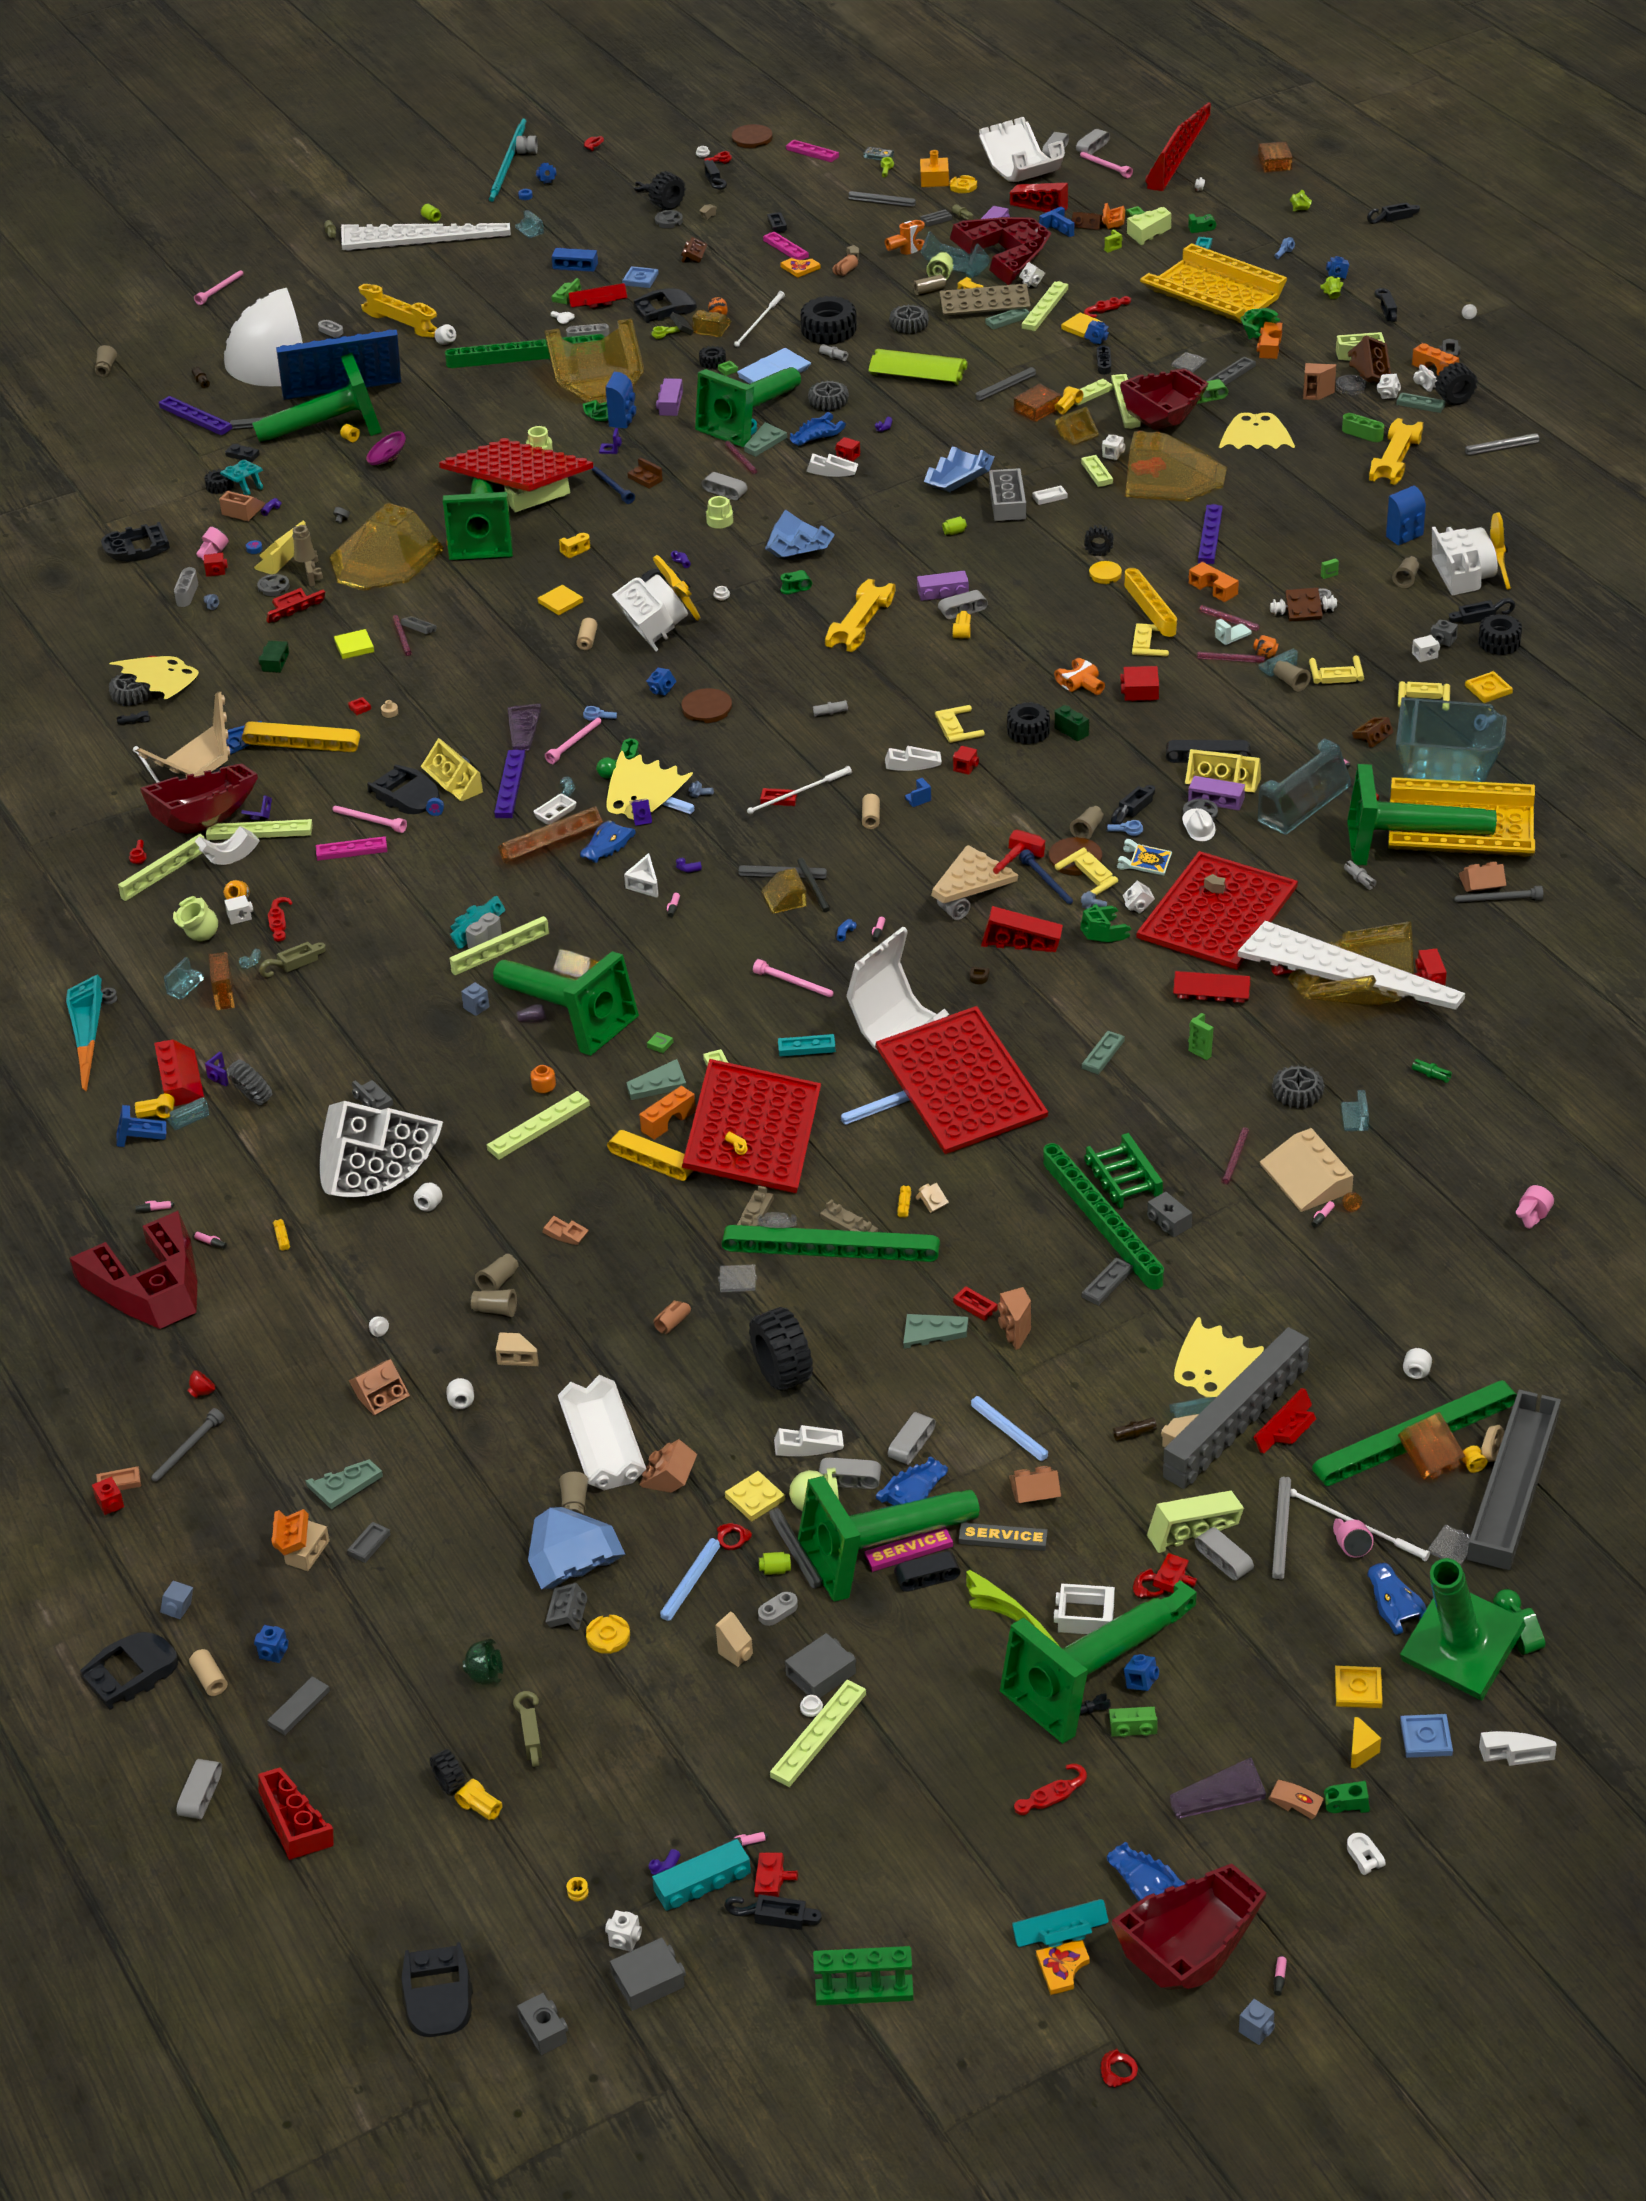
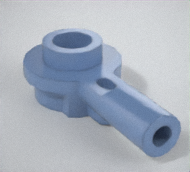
[1274,237,1295,259]
[583,706,617,721]
[1108,820,1143,836]

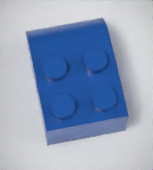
[605,372,636,429]
[1386,486,1426,546]

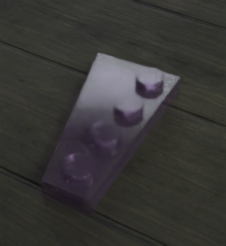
[508,703,542,751]
[1170,1757,1266,1819]

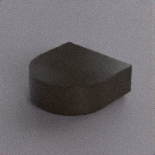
[970,967,989,984]

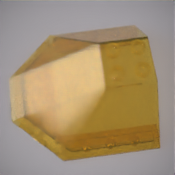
[545,319,645,404]
[1125,431,1227,501]
[330,503,444,591]
[1288,921,1414,1005]

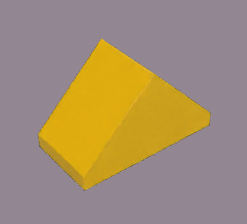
[1351,1717,1381,1769]

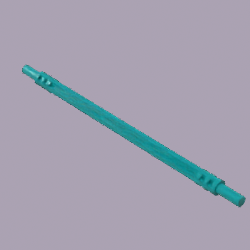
[489,118,527,202]

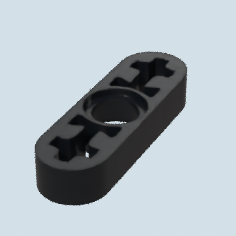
[1097,345,1111,375]

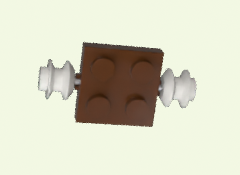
[1270,588,1337,622]

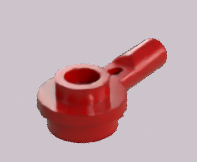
[704,151,732,164]
[129,840,147,864]

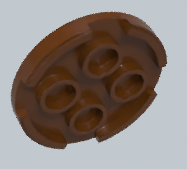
[732,124,773,148]
[682,688,732,723]
[1049,837,1102,875]

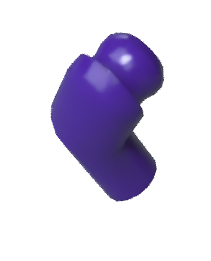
[261,498,282,516]
[671,550,691,568]

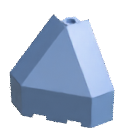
[924,446,995,492]
[765,510,835,558]
[528,1507,625,1589]

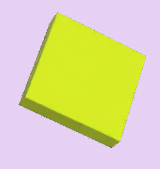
[334,629,374,659]

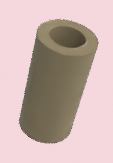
[913,274,946,295]

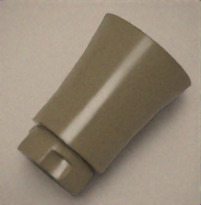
[95,345,117,377]
[292,525,316,562]
[1392,556,1419,588]
[1273,660,1311,692]
[1070,806,1104,839]
[475,1254,519,1291]
[471,1289,517,1317]
[559,1472,588,1515]

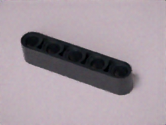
[1166,740,1251,763]

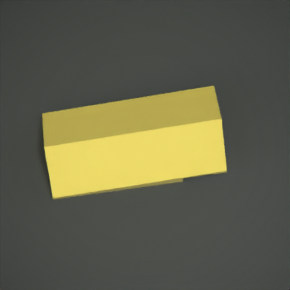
[254,520,306,574]
[421,738,483,801]
[1185,749,1261,793]

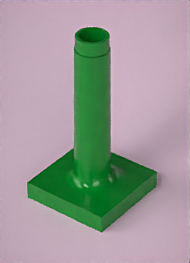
[252,353,382,443]
[695,367,801,447]
[443,477,513,560]
[1347,764,1497,865]
[493,951,639,1056]
[798,1476,980,1602]
[1400,1558,1526,1701]
[1000,1598,1171,1744]

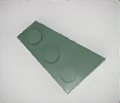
[744,422,787,457]
[626,1059,686,1100]
[903,1314,968,1349]
[305,1459,383,1509]

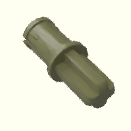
[952,204,973,220]
[324,220,336,238]

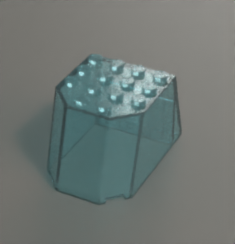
[1396,697,1507,782]

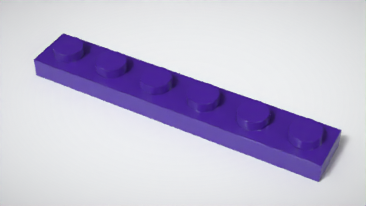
[159,396,232,435]
[1198,504,1223,564]
[495,749,526,818]

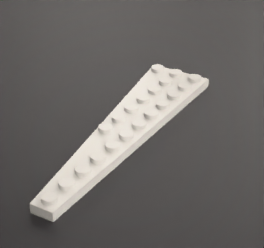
[341,223,511,251]
[1238,921,1465,1010]

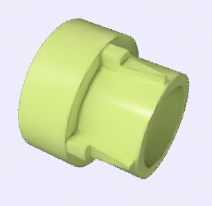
[926,252,954,280]
[526,426,553,450]
[706,496,733,528]

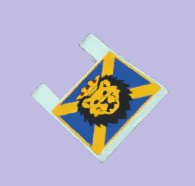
[1117,839,1172,876]

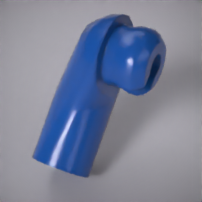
[836,919,857,942]

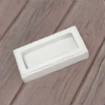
[1032,486,1067,505]

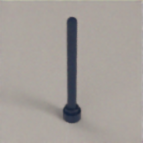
[592,466,635,504]
[1018,849,1073,905]

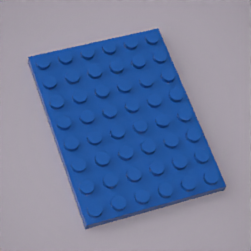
[276,330,401,400]

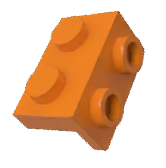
[1102,203,1125,229]
[271,1509,309,1556]

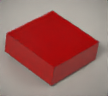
[348,697,371,715]

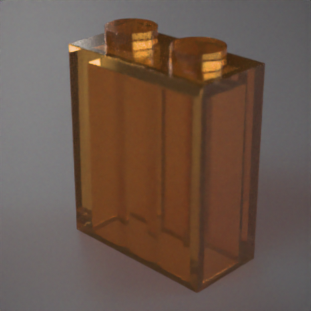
[1258,142,1293,172]
[1014,384,1061,422]
[209,952,235,1010]
[1398,1412,1466,1480]

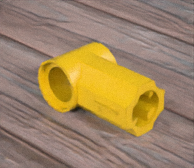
[1054,386,1084,415]
[953,611,971,639]
[135,1094,175,1119]
[455,1779,502,1820]

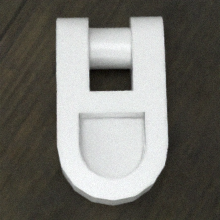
[1347,1833,1386,1875]

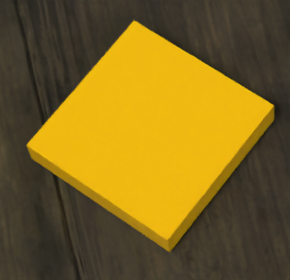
[1061,313,1102,338]
[538,585,583,615]
[1465,671,1513,703]
[1335,1666,1382,1708]

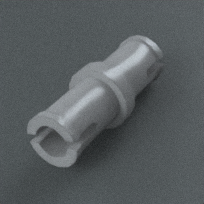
[819,344,848,361]
[813,700,848,717]
[1344,860,1376,890]

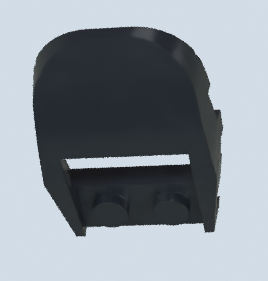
[634,288,697,323]
[101,522,170,561]
[367,764,440,814]
[80,1632,179,1710]
[402,1942,473,2037]

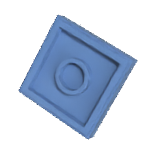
[622,266,659,288]
[1400,1714,1453,1758]

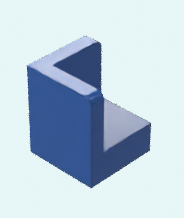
[905,778,931,807]

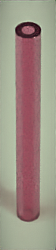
[725,440,757,474]
[1199,605,1260,631]
[393,615,412,656]
[1197,652,1265,663]
[1222,1127,1249,1184]

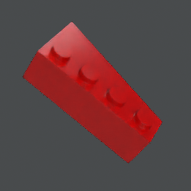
[1010,183,1068,213]
[981,906,1063,952]
[258,1768,334,1860]

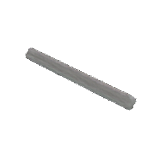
[1272,1477,1291,1580]

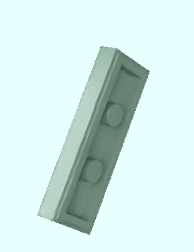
[985,309,1030,330]
[1396,393,1446,413]
[1082,1031,1125,1075]

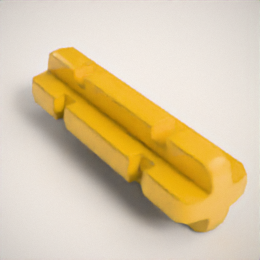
[897,1185,911,1218]
[273,1219,290,1251]

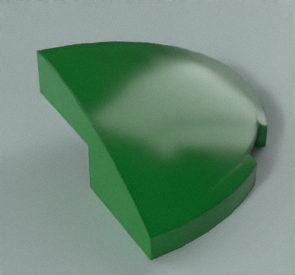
[583,400,608,421]

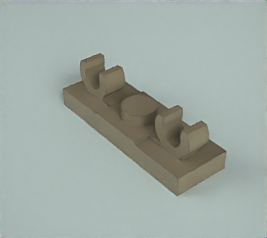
[304,551,323,586]
[737,1186,774,1226]
[820,1199,878,1232]

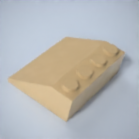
[1260,1128,1353,1212]

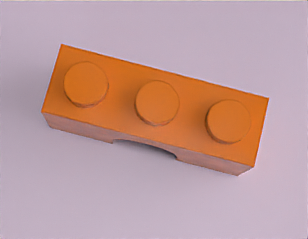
[1257,322,1283,359]
[1412,343,1459,376]
[1189,562,1239,602]
[639,1085,696,1140]

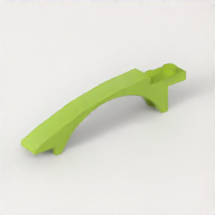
[966,1570,1060,1647]

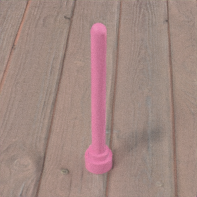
[1080,152,1133,178]
[194,270,243,305]
[545,718,601,764]
[333,806,407,833]
[753,959,834,997]

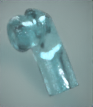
[560,776,575,797]
[239,949,261,969]

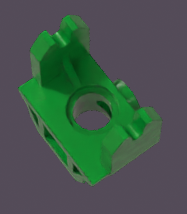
[1240,308,1280,339]
[1080,904,1131,942]

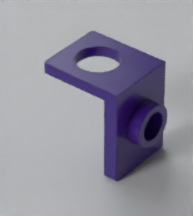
[599,428,622,454]
[241,796,272,821]
[629,798,652,825]
[205,1051,229,1086]

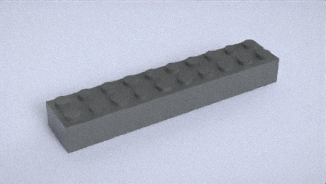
[1163,1327,1310,1489]
[1467,1390,1561,1570]

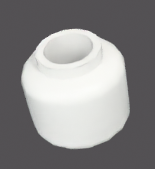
[435,324,456,345]
[413,1183,443,1211]
[1403,1348,1432,1379]
[446,1378,474,1409]

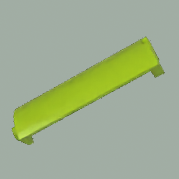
[869,349,968,385]

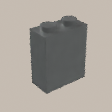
[785,1633,856,1698]
[610,1938,686,2011]

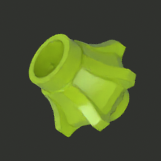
[1290,190,1312,212]
[1320,276,1343,299]

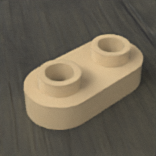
[1481,1425,1505,1462]

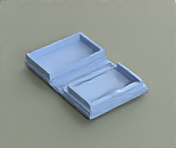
[737,348,811,384]

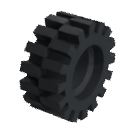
[699,345,726,370]
[204,469,234,494]
[1084,525,1114,556]
[429,1749,466,1794]

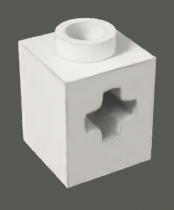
[1412,635,1440,662]
[224,895,253,925]

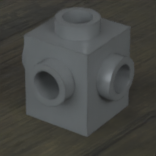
[1439,339,1461,357]
[1430,619,1458,647]

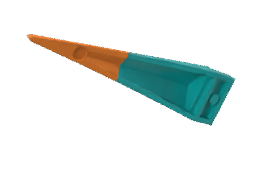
[66,975,103,1091]

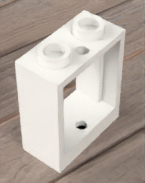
[1054,1584,1115,1634]

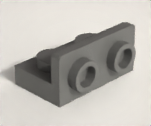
[352,1080,393,1110]
[546,1583,587,1630]

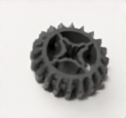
[889,304,929,334]
[808,380,849,412]
[109,673,154,706]
[226,1059,272,1106]
[1272,1065,1324,1109]

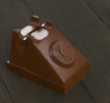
[1348,335,1391,383]

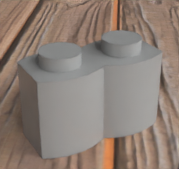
[466,912,502,948]

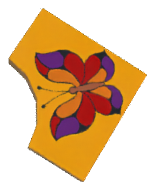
[780,258,821,278]
[1036,1940,1090,1995]

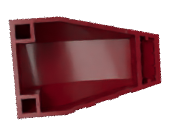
[1120,368,1209,431]
[140,763,258,834]
[1112,1863,1266,1990]

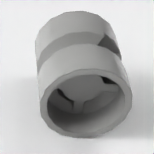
[516,136,538,154]
[937,897,970,920]

